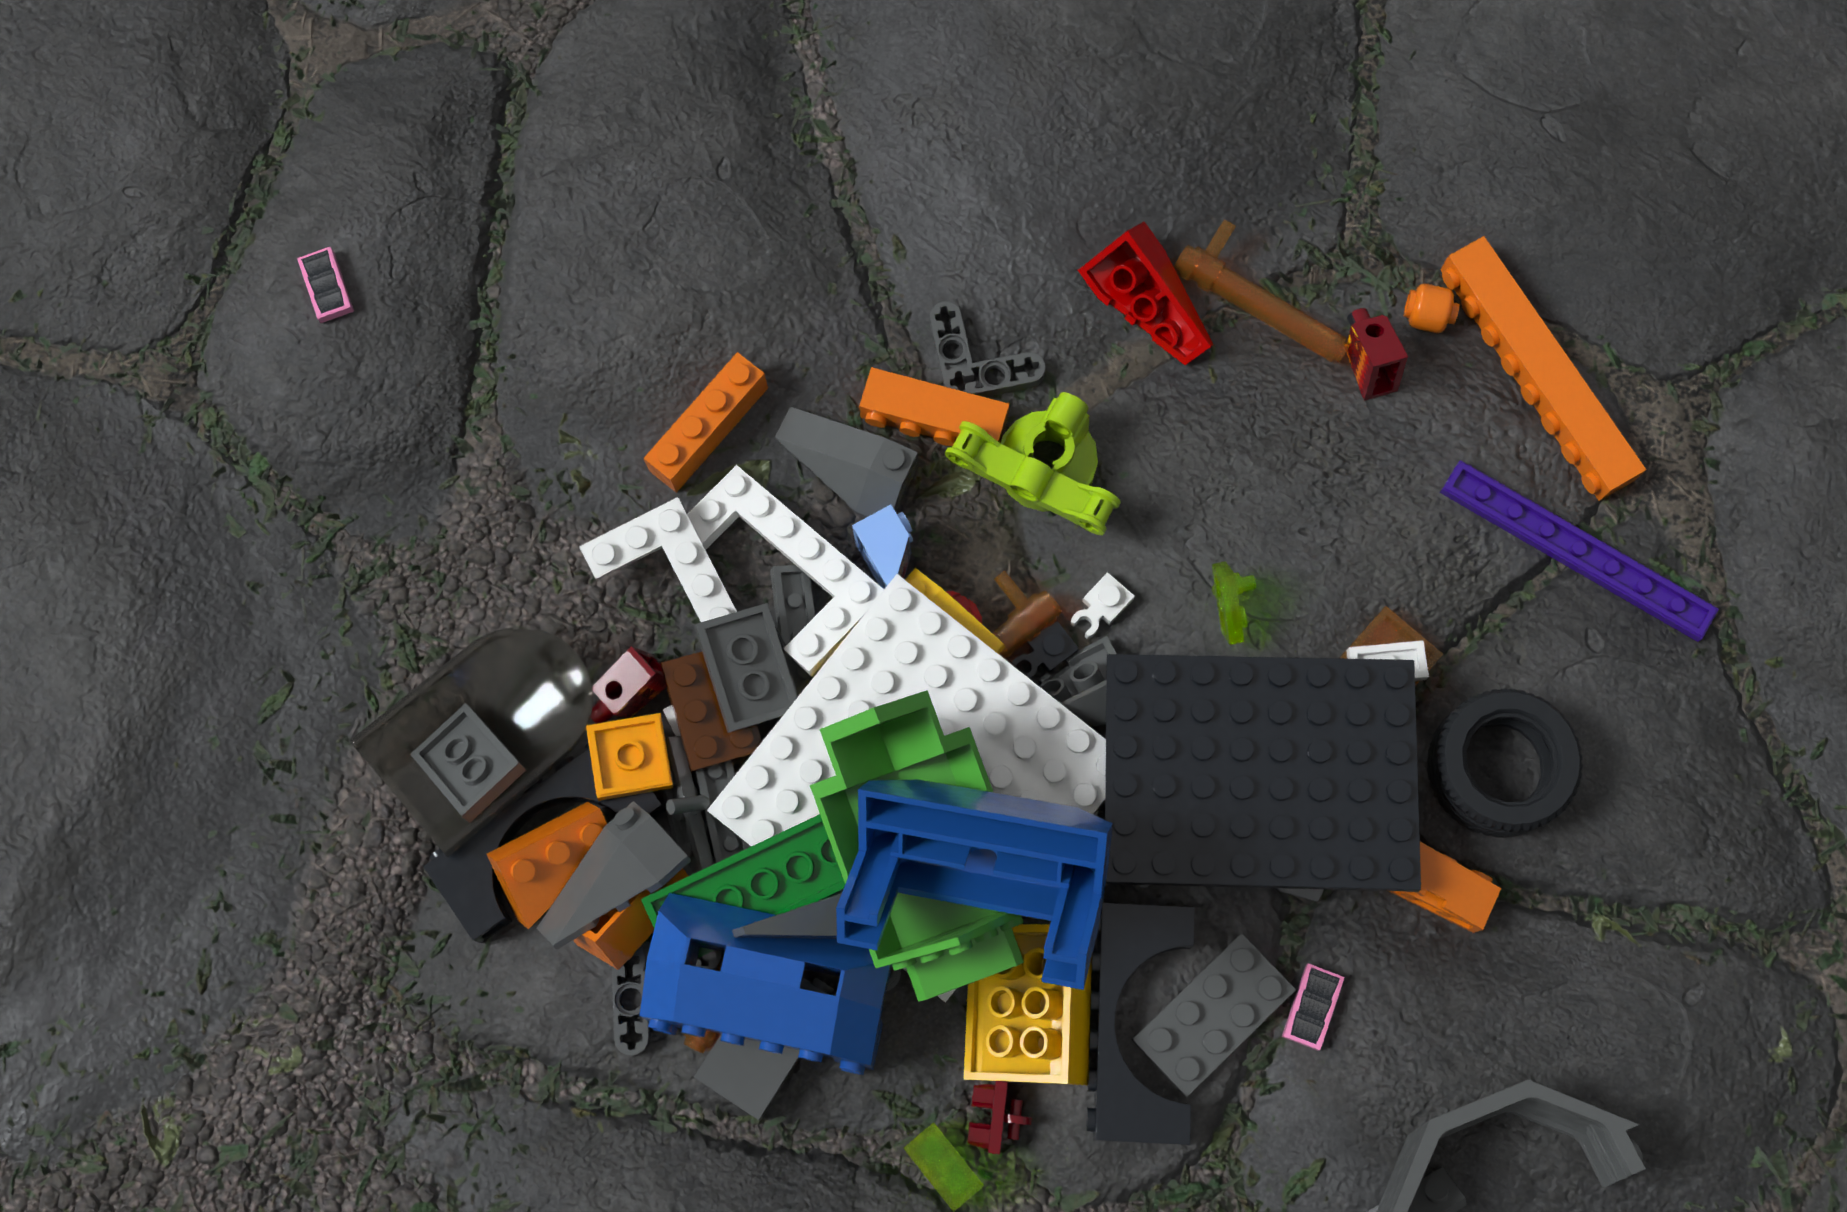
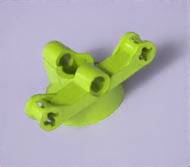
[944,392,1121,535]

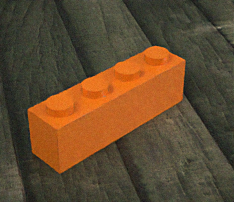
[643,352,768,493]
[859,367,1009,446]

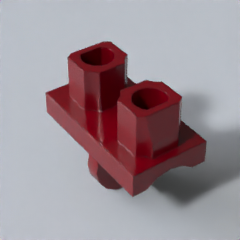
[967,1081,1032,1154]

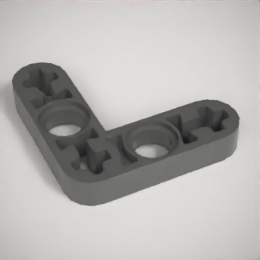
[930,301,1045,397]
[612,942,724,1056]

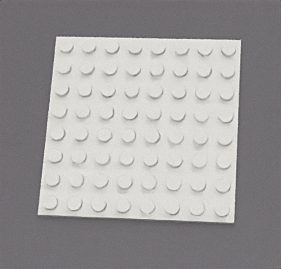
[707,574,1106,1003]

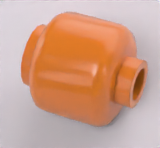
[1403,284,1460,333]

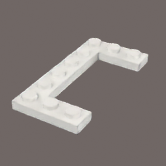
[687,465,884,676]
[579,497,737,736]

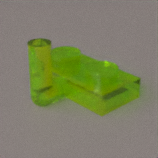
[1212,561,1256,645]

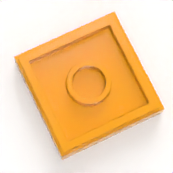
[586,713,673,801]

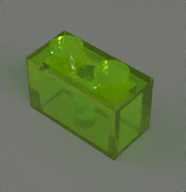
[904,1122,984,1212]

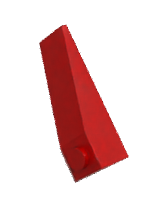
[1078,221,1214,365]

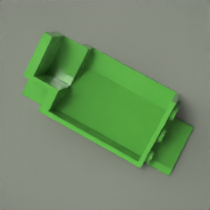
[810,690,1024,1002]

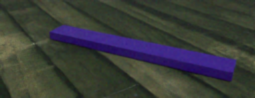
[1440,460,1719,642]

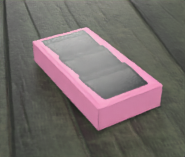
[297,247,354,323]
[1282,963,1345,1051]

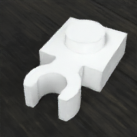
[1071,572,1135,639]

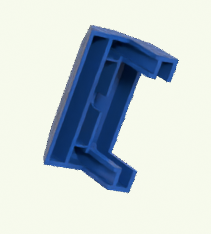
[836,779,1113,990]
[640,893,892,1075]

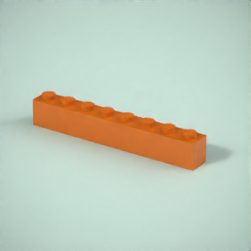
[1440,236,1647,501]

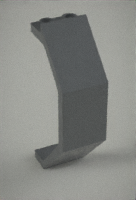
[1376,1080,1646,1212]

